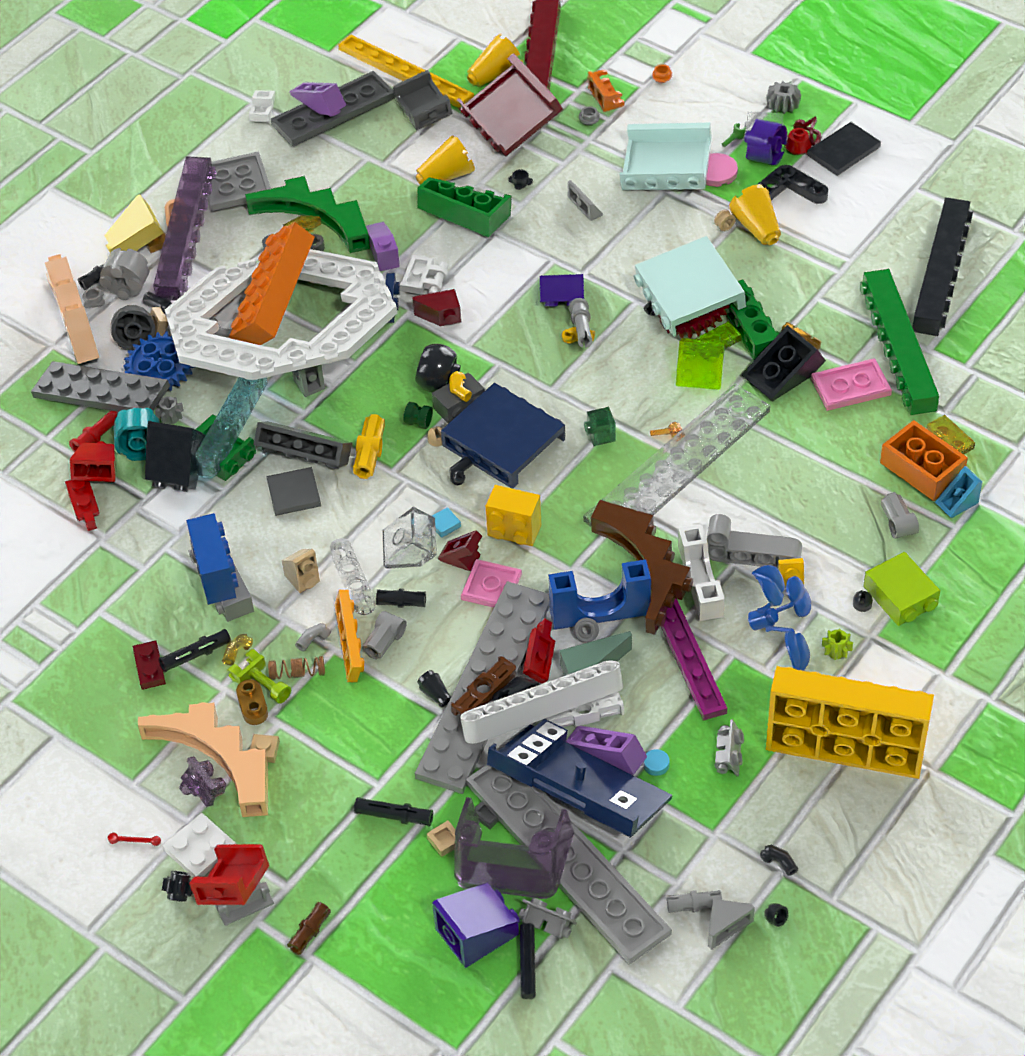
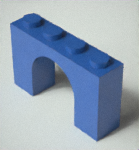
[548,560,651,630]

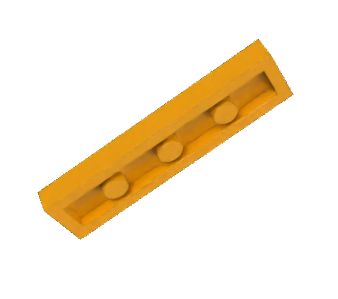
[334,590,364,682]

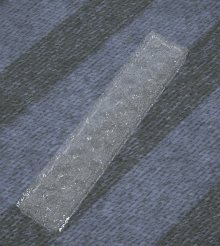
[583,384,771,546]

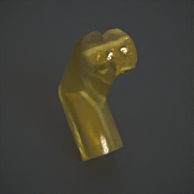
[222,634,253,666]

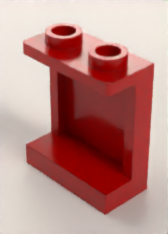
[189,844,270,905]

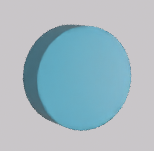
[644,749,669,776]

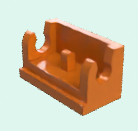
[588,70,625,112]

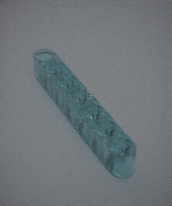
[195,377,268,479]

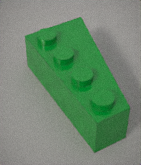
[417,177,512,237]

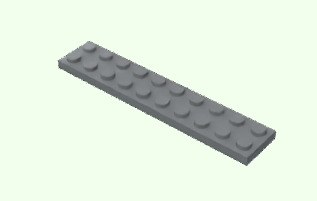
[415,581,550,794]
[466,765,672,965]

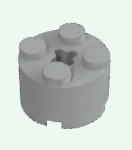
[99,248,150,300]

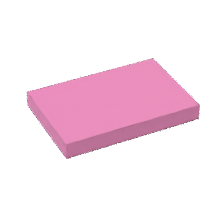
[811,358,892,411]

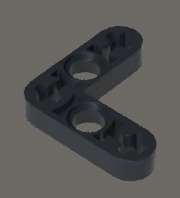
[757,165,829,204]

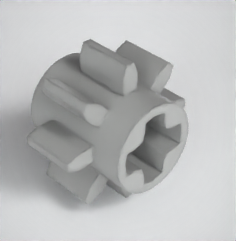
[155,397,184,424]

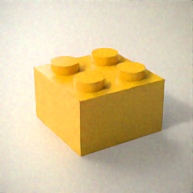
[485,485,541,547]

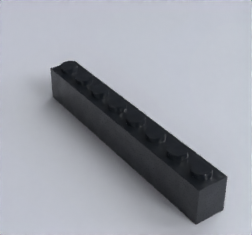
[912,197,973,336]

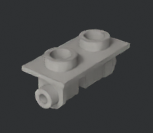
[715,719,744,776]
[215,882,274,926]
[518,898,577,939]

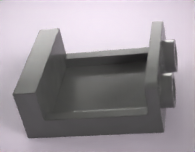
[393,70,453,131]

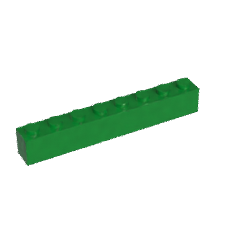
[860,269,939,415]

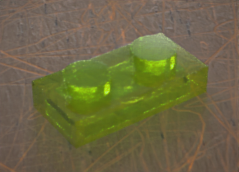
[692,322,741,359]

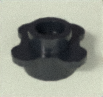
[508,169,533,190]

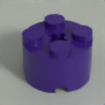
[744,119,787,165]

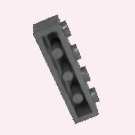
[253,421,352,469]

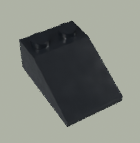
[741,325,826,402]

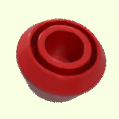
[784,128,812,155]

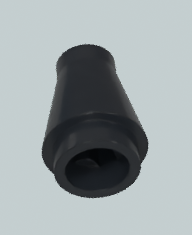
[417,670,451,708]

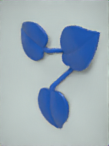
[748,565,811,671]

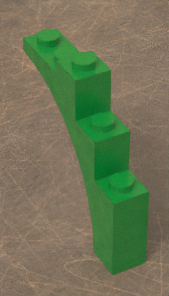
[245,176,370,253]

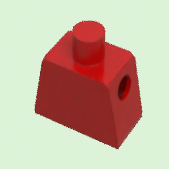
[70,441,116,482]

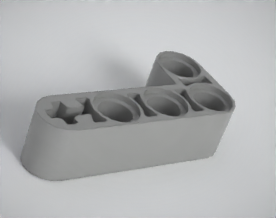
[707,514,802,569]

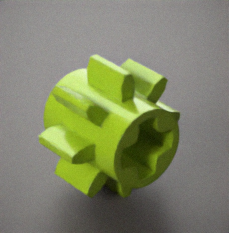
[822,629,853,660]

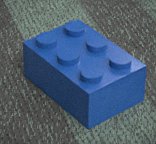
[186,513,239,605]

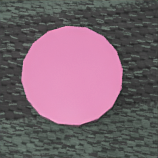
[706,153,738,187]

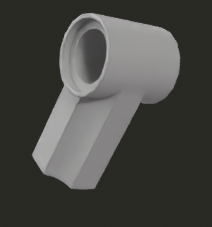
[881,492,919,539]
[362,611,407,660]

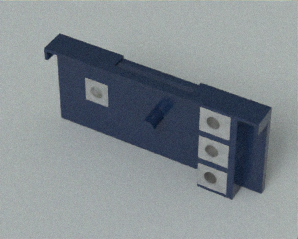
[487,719,672,838]

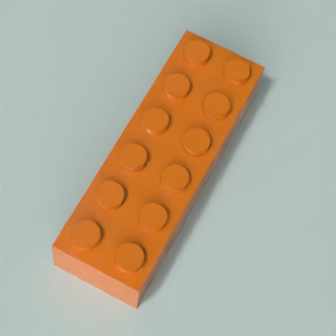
[229,222,315,345]

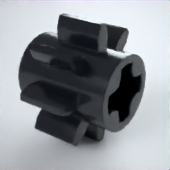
[161,871,193,902]

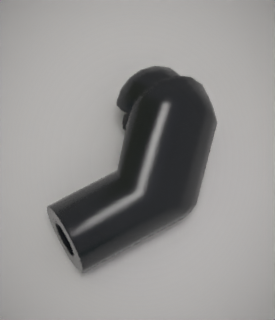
[760,844,798,876]

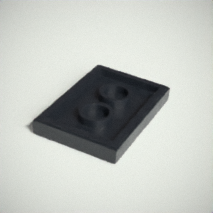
[807,122,881,176]

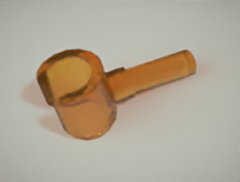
[650,422,684,440]

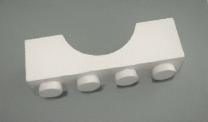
[678,524,725,621]

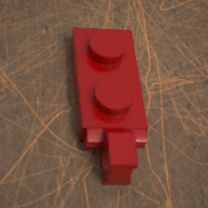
[65,480,100,531]
[523,618,555,684]

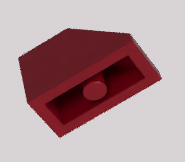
[412,289,461,326]

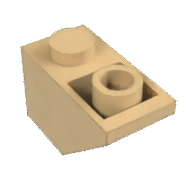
[282,549,320,593]

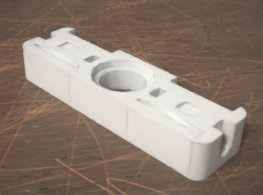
[545,692,625,727]

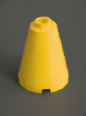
[467,34,523,87]
[415,135,475,185]
[729,184,781,245]

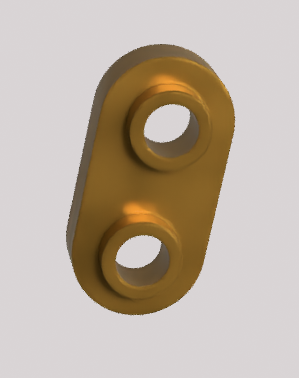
[236,679,268,725]

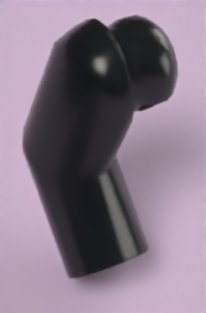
[449,456,472,485]

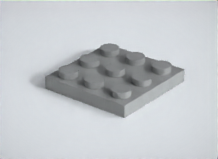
[198,151,271,211]

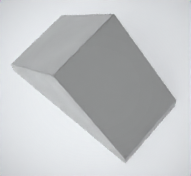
[708,899,755,950]

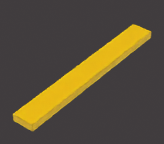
[338,34,474,108]

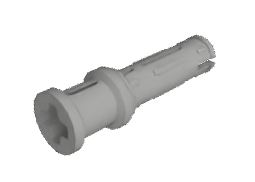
[569,298,592,348]

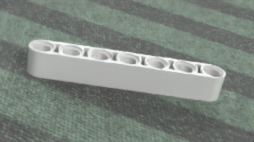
[460,661,623,743]

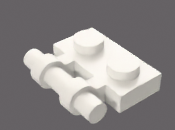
[400,255,448,295]

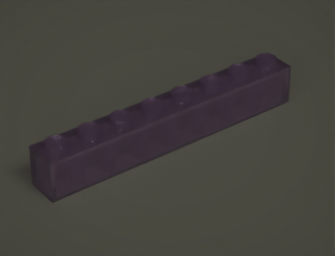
[153,156,216,301]

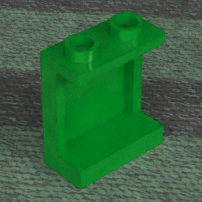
[196,414,256,481]

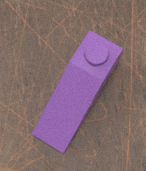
[289,82,346,116]
[366,222,400,271]
[566,726,648,775]

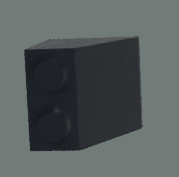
[145,421,206,492]

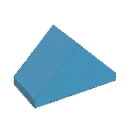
[935,466,982,518]

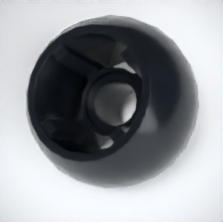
[415,344,461,392]

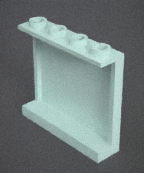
[619,122,712,190]
[634,236,746,337]

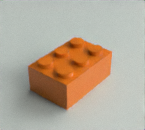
[880,420,968,501]

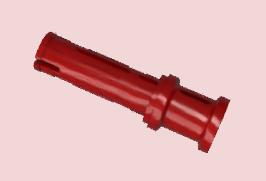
[69,410,118,452]

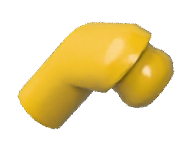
[562,327,595,344]
[450,371,472,402]

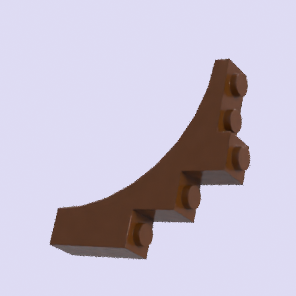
[591,500,693,635]

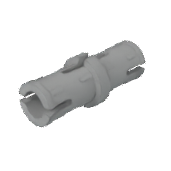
[667,890,722,913]

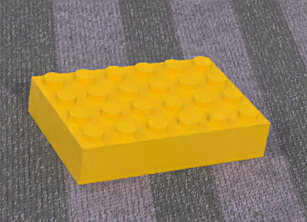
[766,666,934,779]

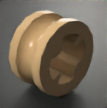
[714,209,736,231]

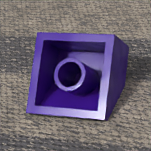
[539,274,584,306]

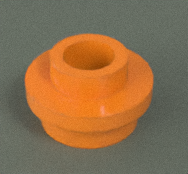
[652,64,672,83]

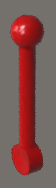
[108,832,161,846]

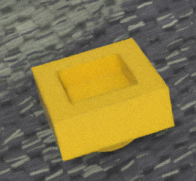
[778,558,804,586]

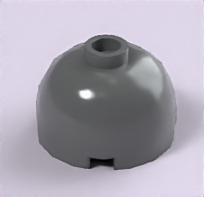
[111,305,155,350]

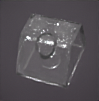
[382,506,437,569]

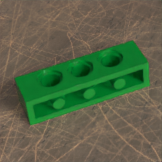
[725,279,779,360]

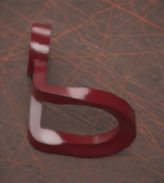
[793,116,822,146]

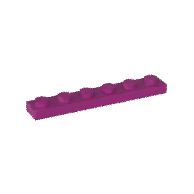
[661,599,727,721]

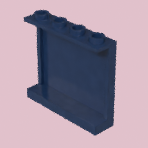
[441,382,566,489]

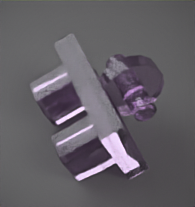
[179,756,226,807]

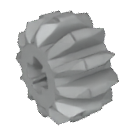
[766,81,801,114]

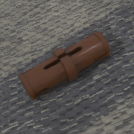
[287,902,331,955]

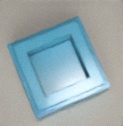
[428,507,461,538]

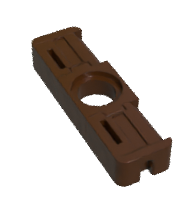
[451,656,516,716]

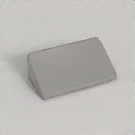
[568,180,603,221]

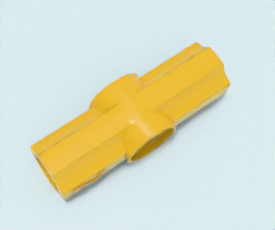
[353,414,385,479]

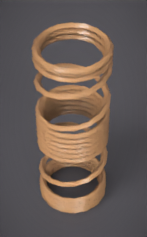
[268,656,325,680]

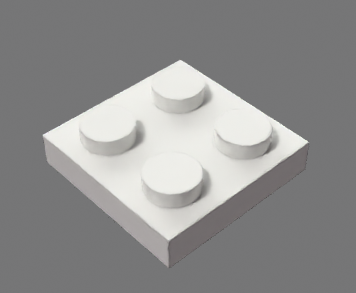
[162,813,236,877]

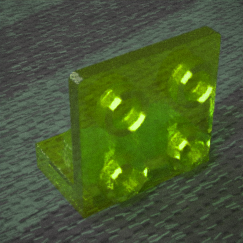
[676,338,726,390]

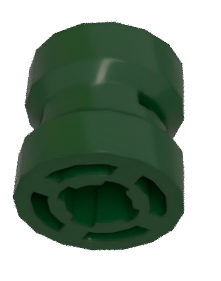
[403,402,433,429]

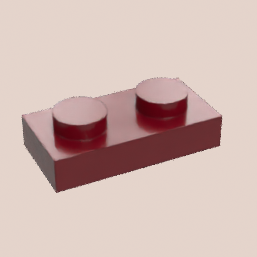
[132,640,166,690]

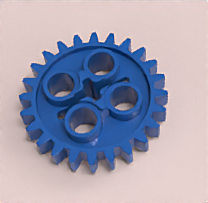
[123,331,195,391]

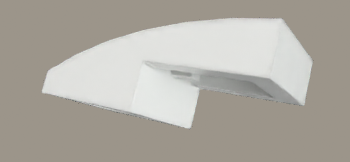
[249,90,275,122]

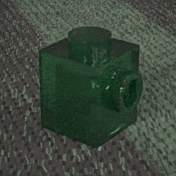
[584,407,616,446]

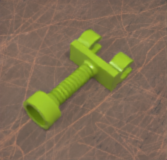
[227,649,291,704]

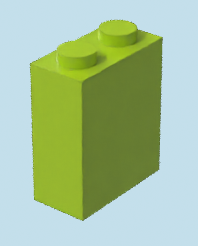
[863,551,940,626]

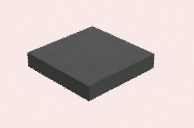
[266,467,321,516]

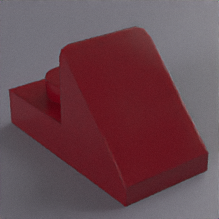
[437,530,483,571]

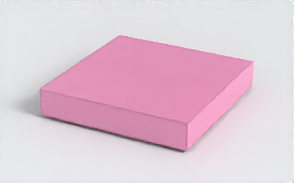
[461,559,522,608]

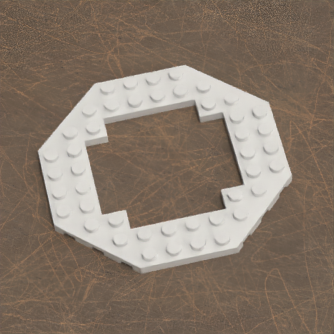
[165,249,397,380]

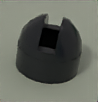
[853,590,873,612]
[764,903,789,927]

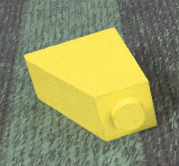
[104,194,164,253]

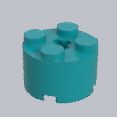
[114,408,160,461]

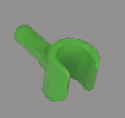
[722,123,746,147]

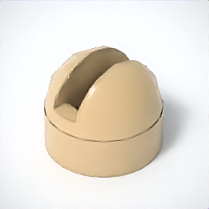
[427,426,443,447]

